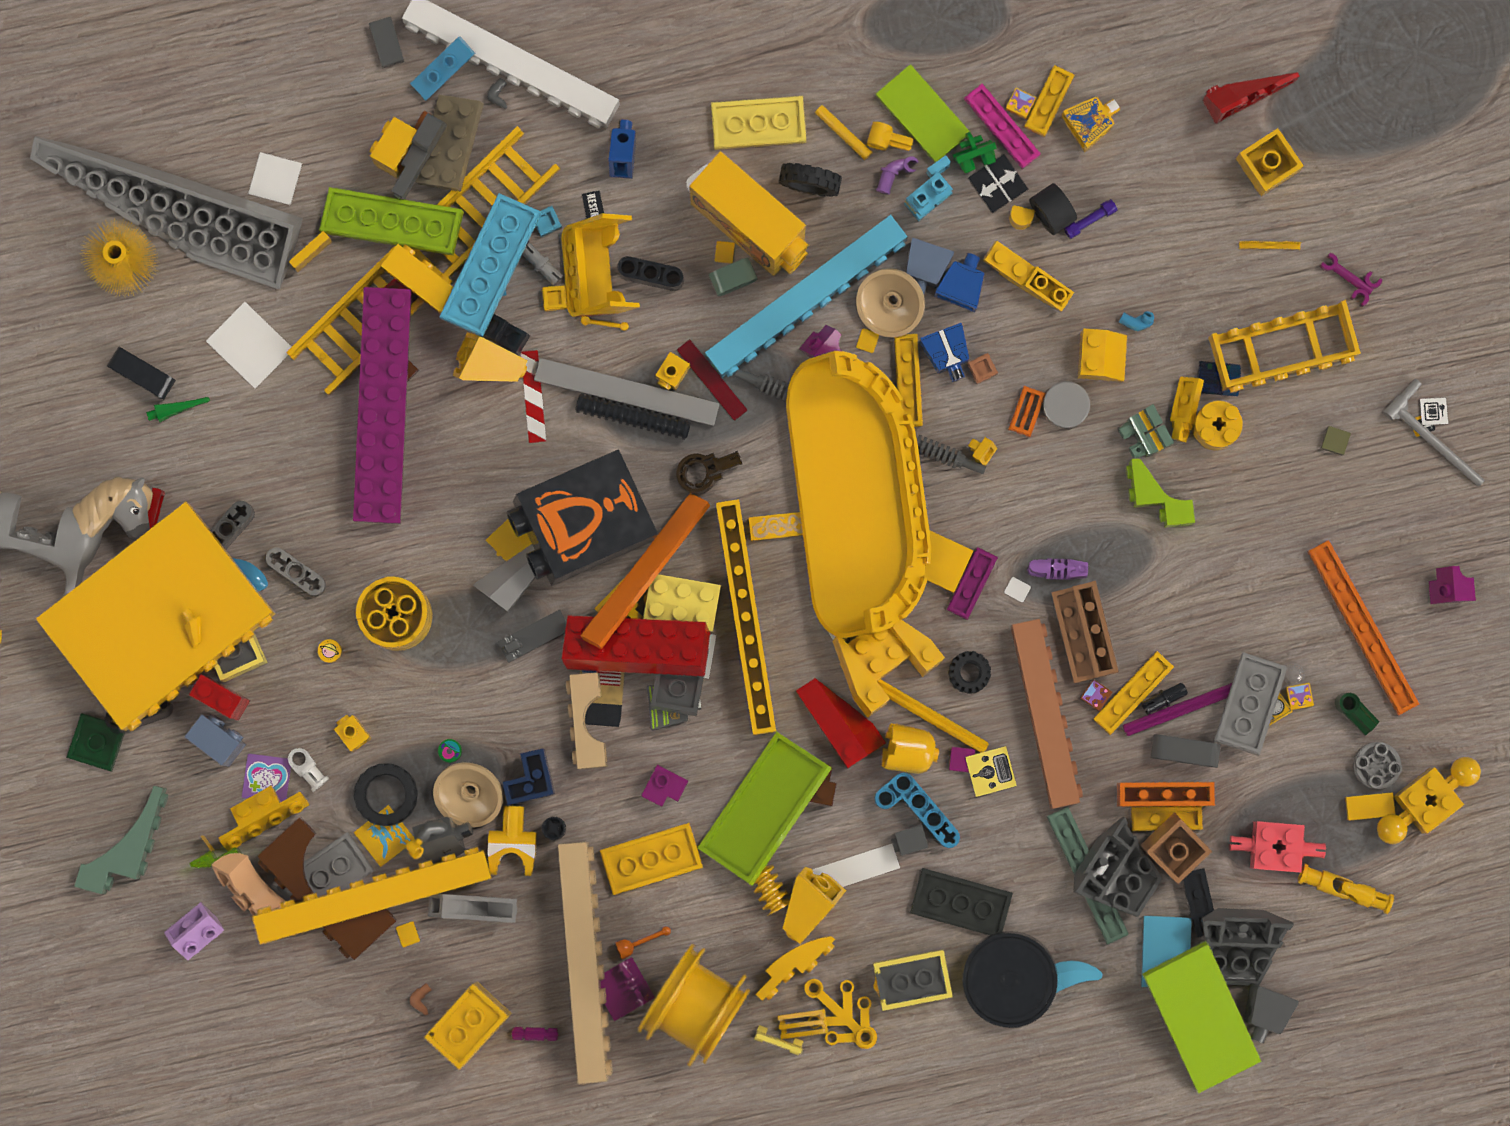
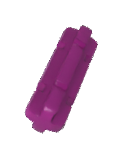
[512,1027,558,1041]

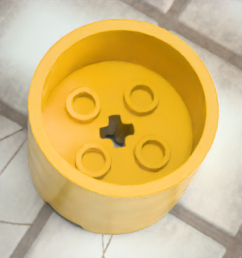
[356,577,432,651]

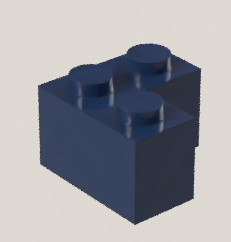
[502,748,555,806]

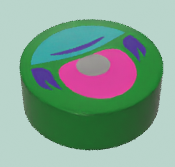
[438,739,462,763]

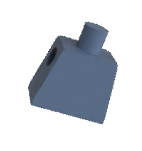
[906,238,954,294]

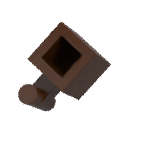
[810,764,837,807]

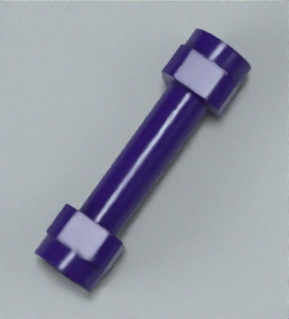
[1064,199,1118,239]

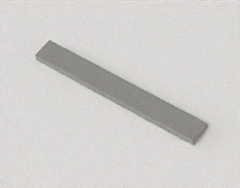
[534,358,720,427]

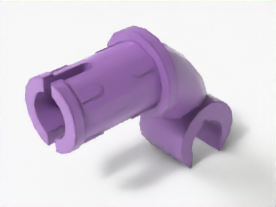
[876,156,919,195]

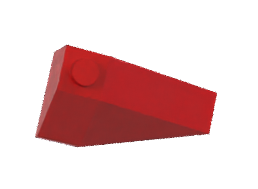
[1202,72,1300,124]
[796,678,886,769]

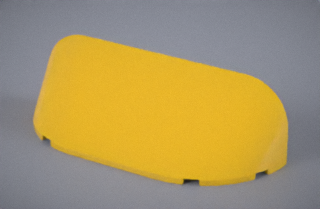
[786,351,931,638]

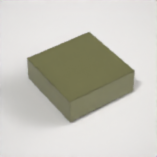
[1320,426,1351,456]

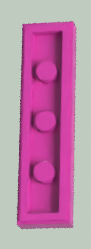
[964,84,1041,169]

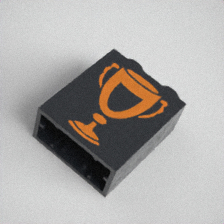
[506,449,658,586]

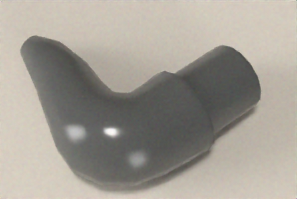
[487,78,508,109]

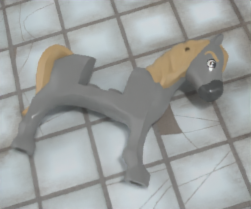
[0,477,153,598]

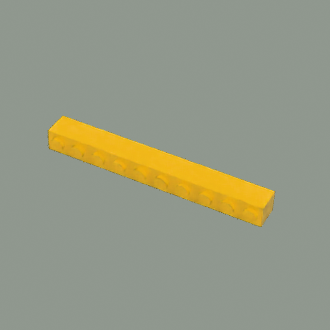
[716,499,776,736]
[252,847,491,944]

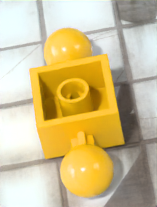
[1377,757,1481,844]

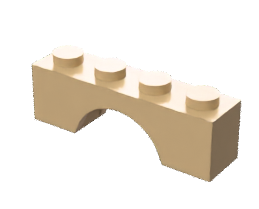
[566,672,608,769]

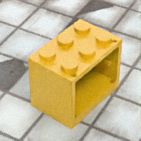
[424,981,512,1070]

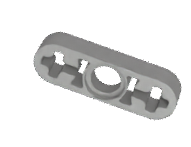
[266,548,326,596]

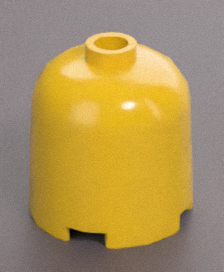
[881,723,939,774]

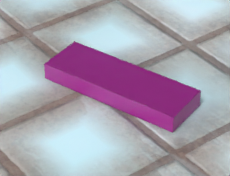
[947,547,998,620]

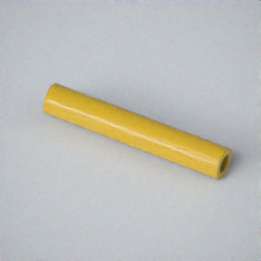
[815,105,872,160]

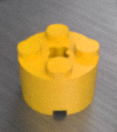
[1192,401,1243,450]

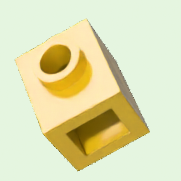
[655,352,690,391]
[334,714,372,752]

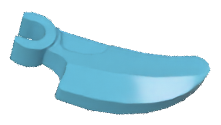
[1055,961,1103,993]

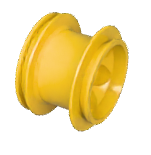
[637,943,750,1067]

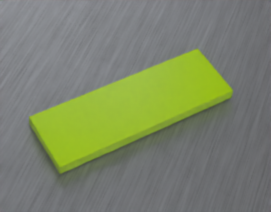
[319,187,464,256]

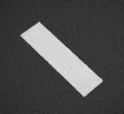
[813,844,900,887]

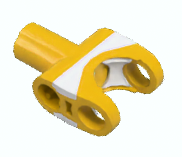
[488,806,537,876]

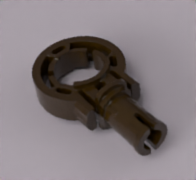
[676,450,743,494]

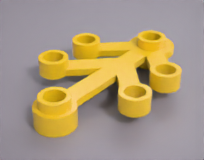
[804,979,877,1049]

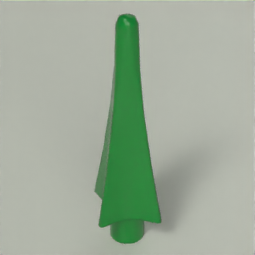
[146,397,210,423]

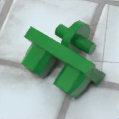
[952,132,997,173]

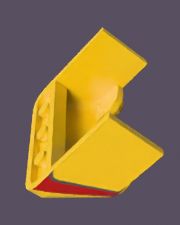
[561,213,640,317]

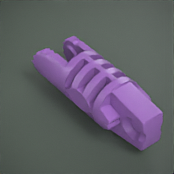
[1027,558,1088,580]

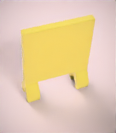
[754,1025,803,1055]

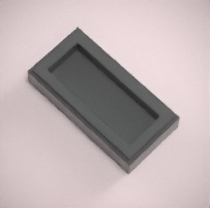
[369,16,405,68]

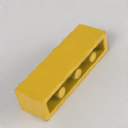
[381,244,453,314]

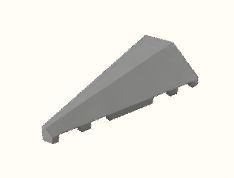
[473,544,535,612]

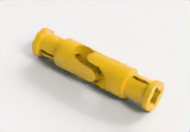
[1298,863,1394,914]

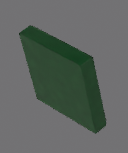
[66,713,125,772]

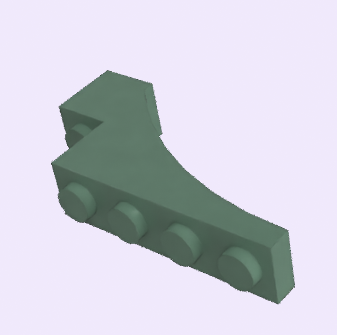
[74,786,168,894]

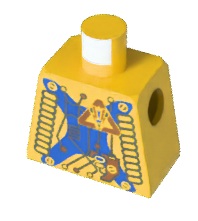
[1061,97,1120,152]

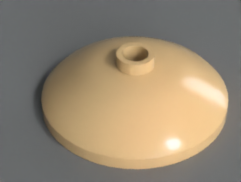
[856,268,925,337]
[433,762,503,828]

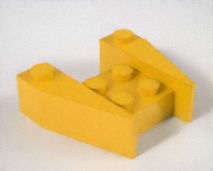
[832,620,945,718]

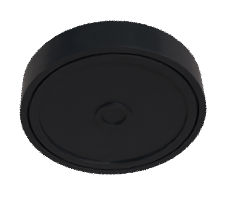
[962,931,1058,1028]

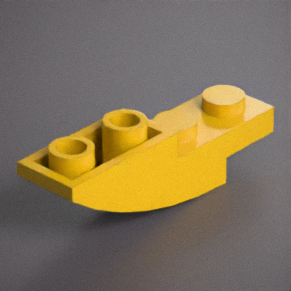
[982,241,1074,312]
[755,936,835,1001]

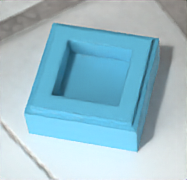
[926,155,951,178]
[536,206,562,237]

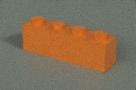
[1117,782,1215,807]

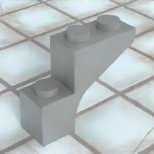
[428,894,517,923]

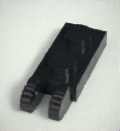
[1182,868,1214,937]

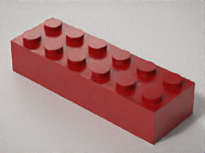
[561,615,710,676]

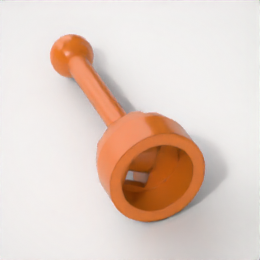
[615,926,671,960]

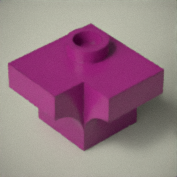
[799,325,842,358]
[1429,566,1476,604]
[641,765,689,807]

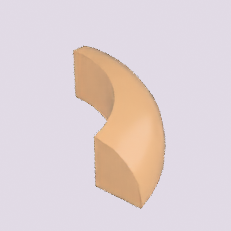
[212,853,286,915]

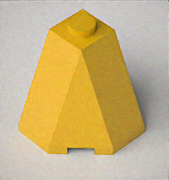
[453,332,528,382]
[782,867,846,944]

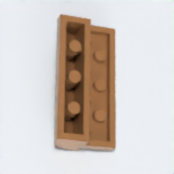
[1051,581,1119,683]

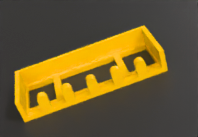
[1208,300,1361,393]

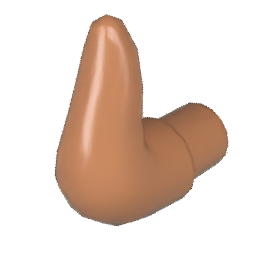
[409,983,432,1015]

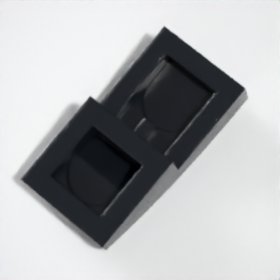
[484,314,530,355]

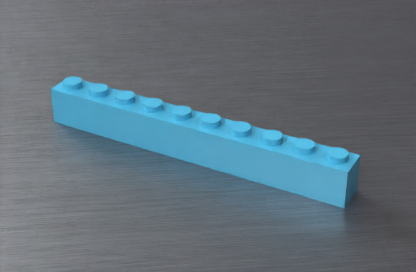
[705,215,908,378]

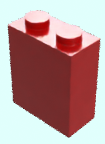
[189,675,251,721]

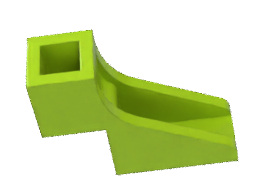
[1126,459,1195,528]

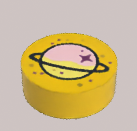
[318,639,342,663]

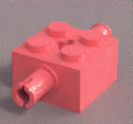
[1229,821,1326,873]

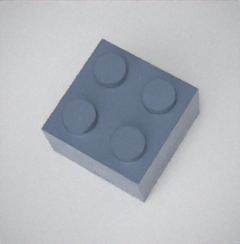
[185,714,247,767]

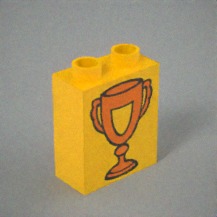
[689,151,809,276]

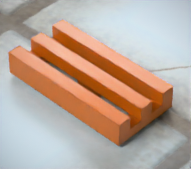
[1008,386,1046,437]

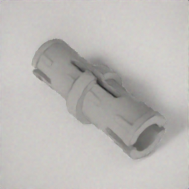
[522,243,563,286]

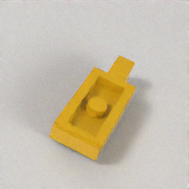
[1170,376,1204,442]

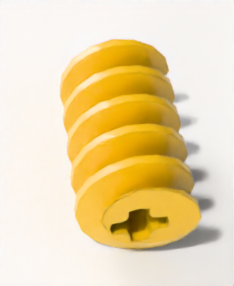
[753,865,790,916]

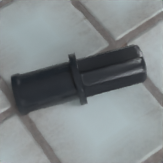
[1141,683,1188,715]

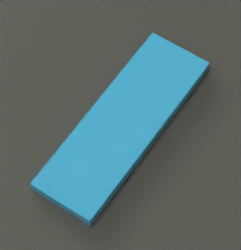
[440,193,541,337]

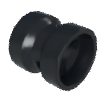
[542,817,566,840]

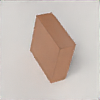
[967,353,998,384]

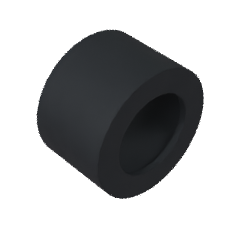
[1029,183,1077,235]

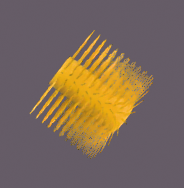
[80,218,159,296]

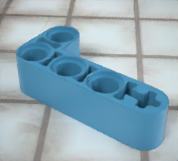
[874,773,960,848]

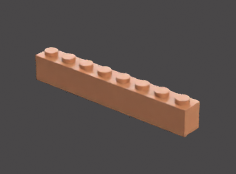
[1010,619,1083,809]

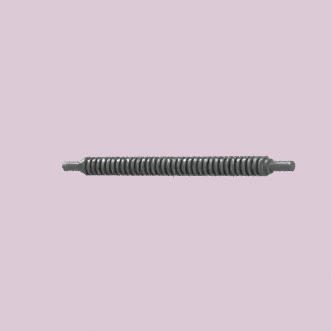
[735,369,987,474]

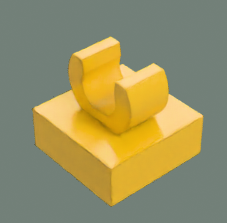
[968,437,998,465]

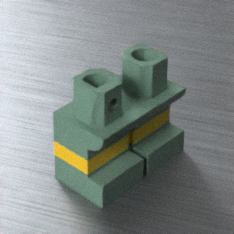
[1118,404,1174,459]

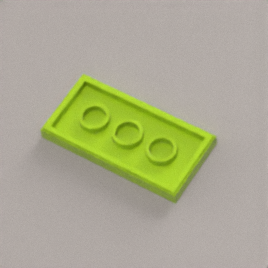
[875,64,970,162]

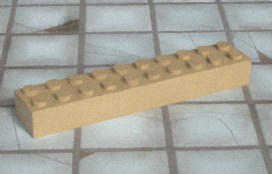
[558,842,613,1084]

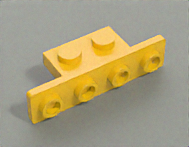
[218,785,309,851]

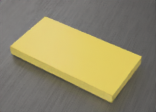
[711,96,806,150]

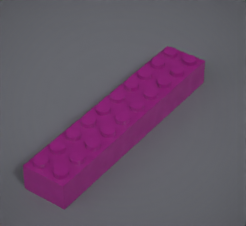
[353,287,412,524]

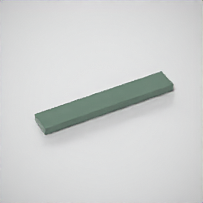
[1046,806,1129,945]

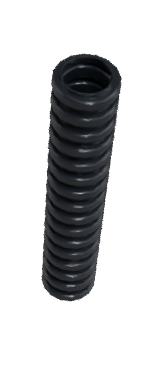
[576,393,691,440]

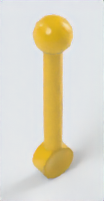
[581,316,629,331]

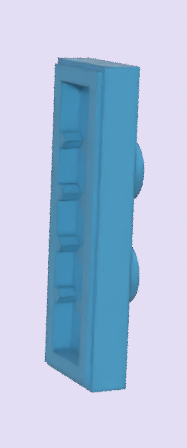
[410,36,476,100]

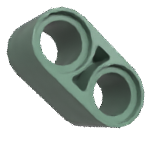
[709,258,758,297]

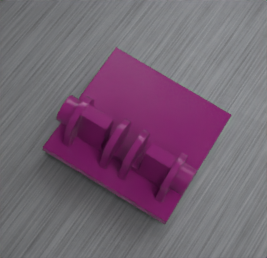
[600,957,655,1021]

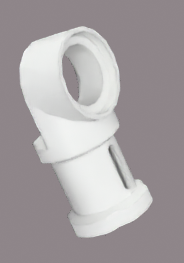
[288,748,329,792]

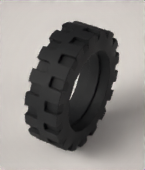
[778,163,842,197]
[354,763,418,826]

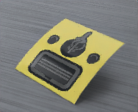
[965,746,1017,797]

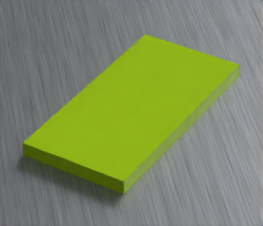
[698,732,832,886]
[1142,941,1262,1093]

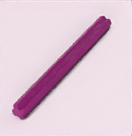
[1123,683,1232,736]

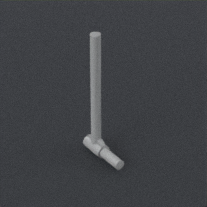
[1383,379,1485,487]

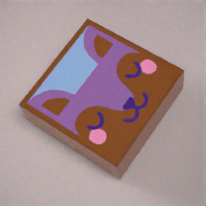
[1080,679,1113,711]

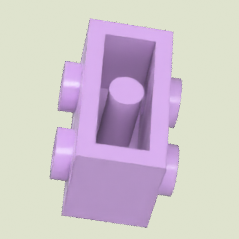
[164,902,224,960]

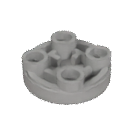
[1043,381,1090,428]
[1353,742,1402,789]

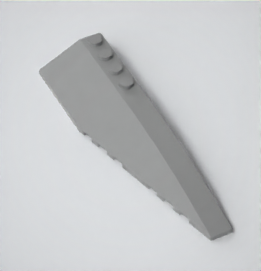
[30,136,303,289]

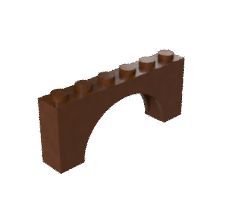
[257,816,397,960]

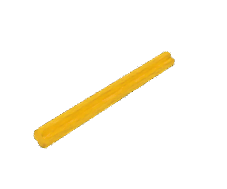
[878,680,989,753]

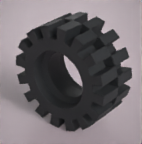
[948,651,991,694]

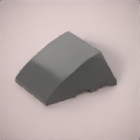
[1074,817,1162,917]
[1202,908,1294,985]

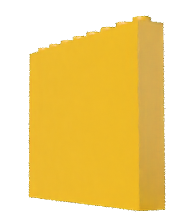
[36,502,275,731]

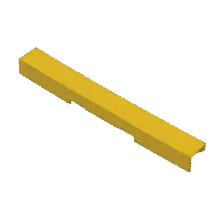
[1239,241,1301,250]

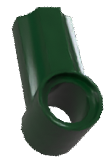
[1335,693,1380,736]

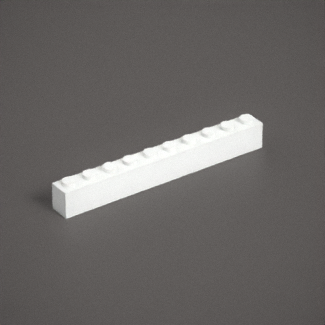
[402,0,620,129]

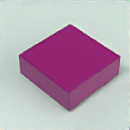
[949,747,975,773]

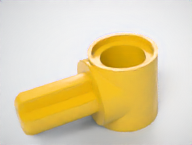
[866,121,913,151]

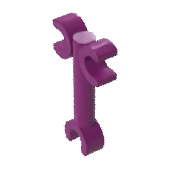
[1320,253,1382,307]

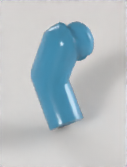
[1119,311,1155,331]

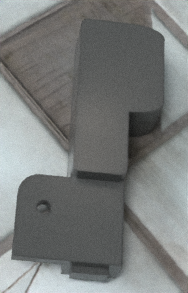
[392,113,447,200]

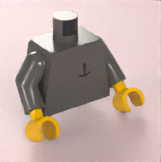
[406,817,473,864]

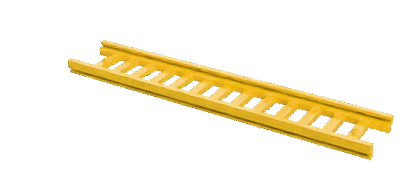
[286,126,560,396]

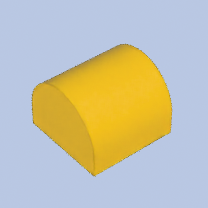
[1009,205,1035,230]

